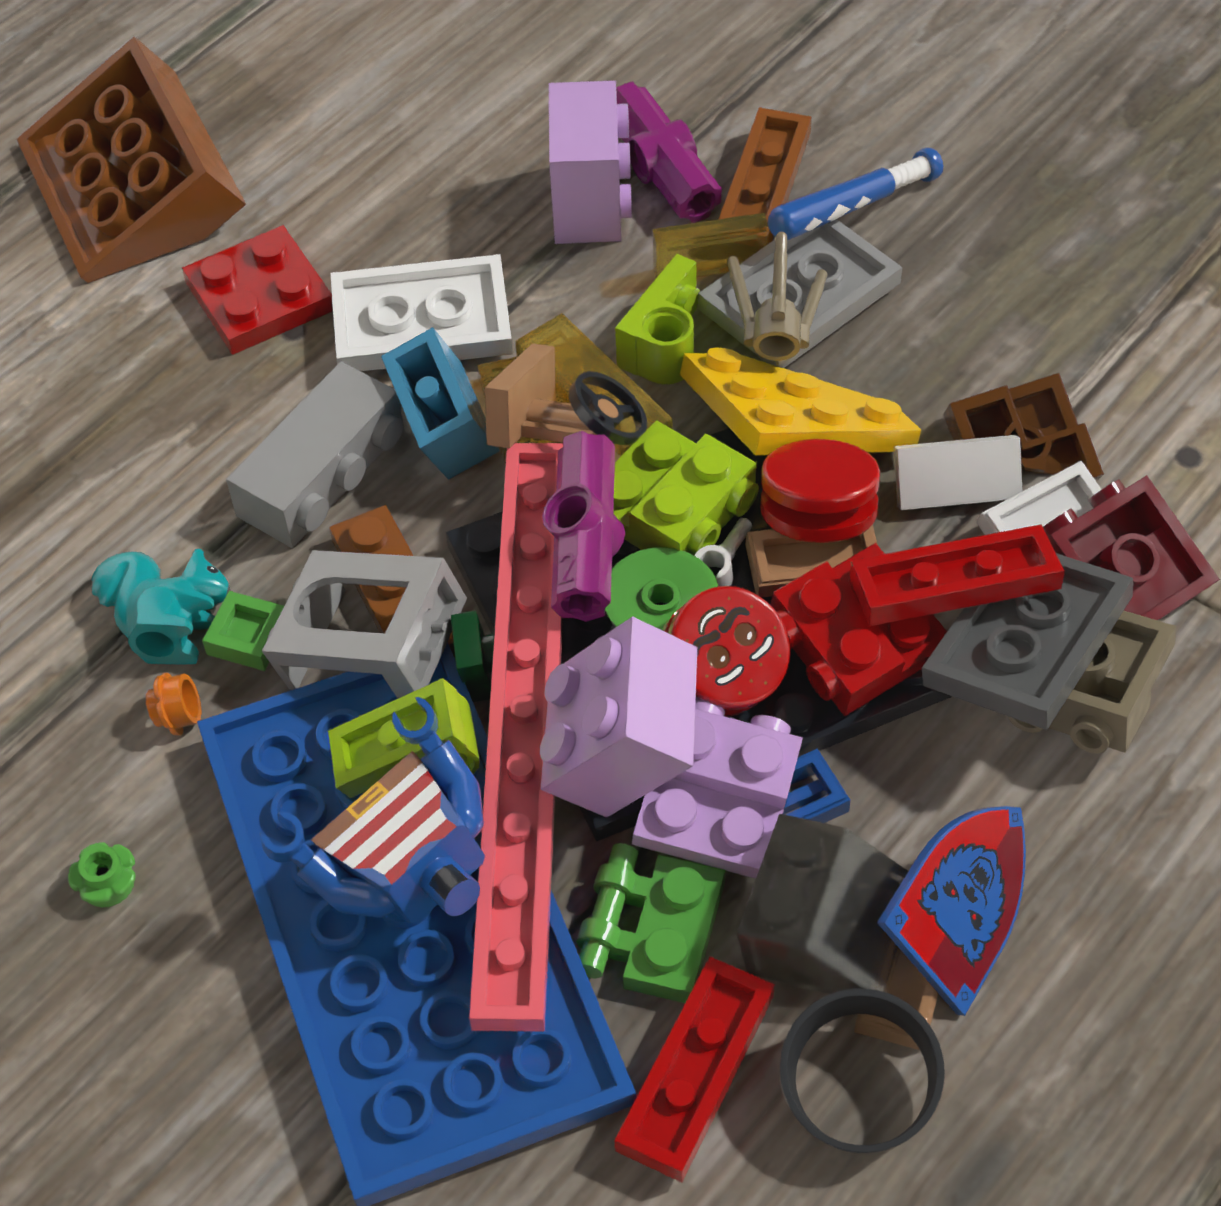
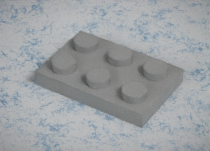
[698,219,902,368]

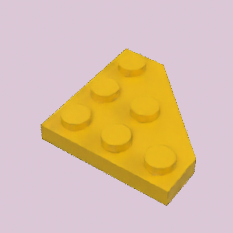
[680,347,921,455]

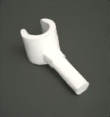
[695,518,752,587]

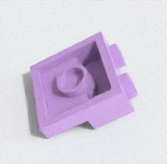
[632,697,803,881]

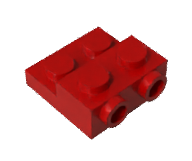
[770,543,947,716]

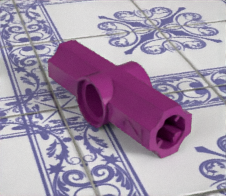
[616,81,722,224]
[542,431,625,622]

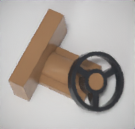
[485,343,647,448]

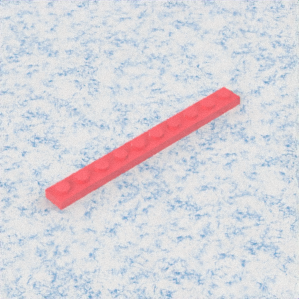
[469,443,563,1032]

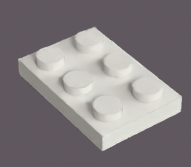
[330,254,513,371]

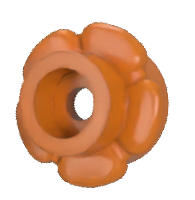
[146,673,202,736]

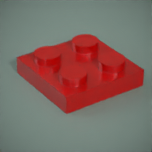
[182,225,333,355]

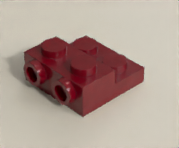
[1043,475,1220,620]

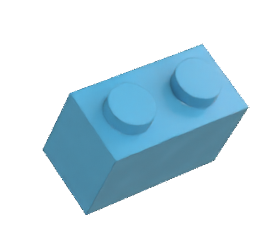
[381,327,500,480]

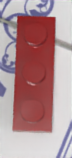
[850,524,1065,626]
[614,956,775,1183]

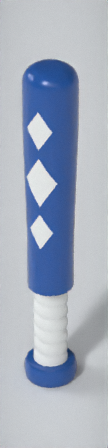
[768,148,944,240]

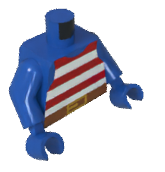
[260,697,485,923]

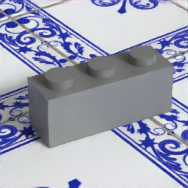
[226,361,404,549]

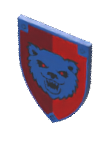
[877,806,1026,1016]

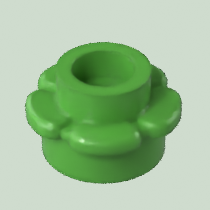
[68,842,136,907]

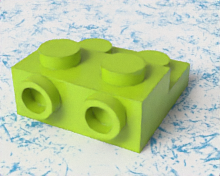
[613,420,759,556]

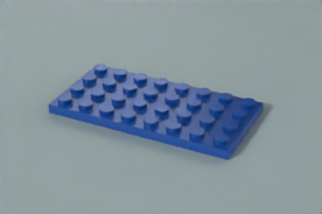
[197,642,636,1206]

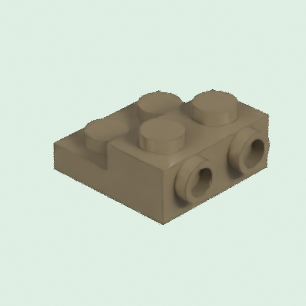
[1008,611,1176,753]

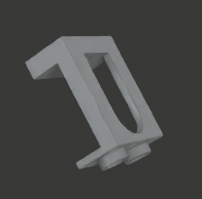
[262,550,467,698]

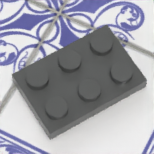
[922,553,1133,730]

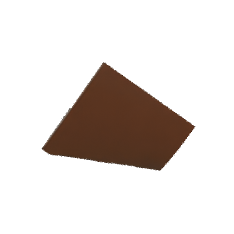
[943,373,1104,479]

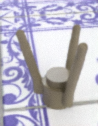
[727,232,827,361]

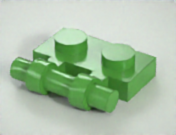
[577,843,725,1003]

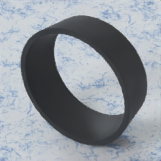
[780,988,945,1153]

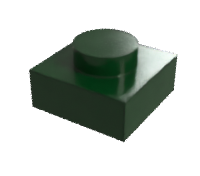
[451,610,495,702]

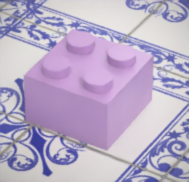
[549,81,632,244]
[540,616,697,817]

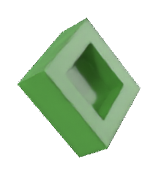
[202,591,284,671]

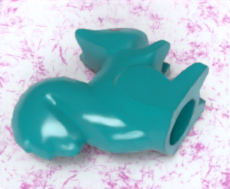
[91,549,230,665]

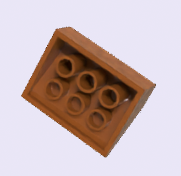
[17,36,246,283]

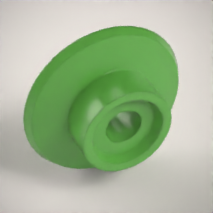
[605,547,719,630]

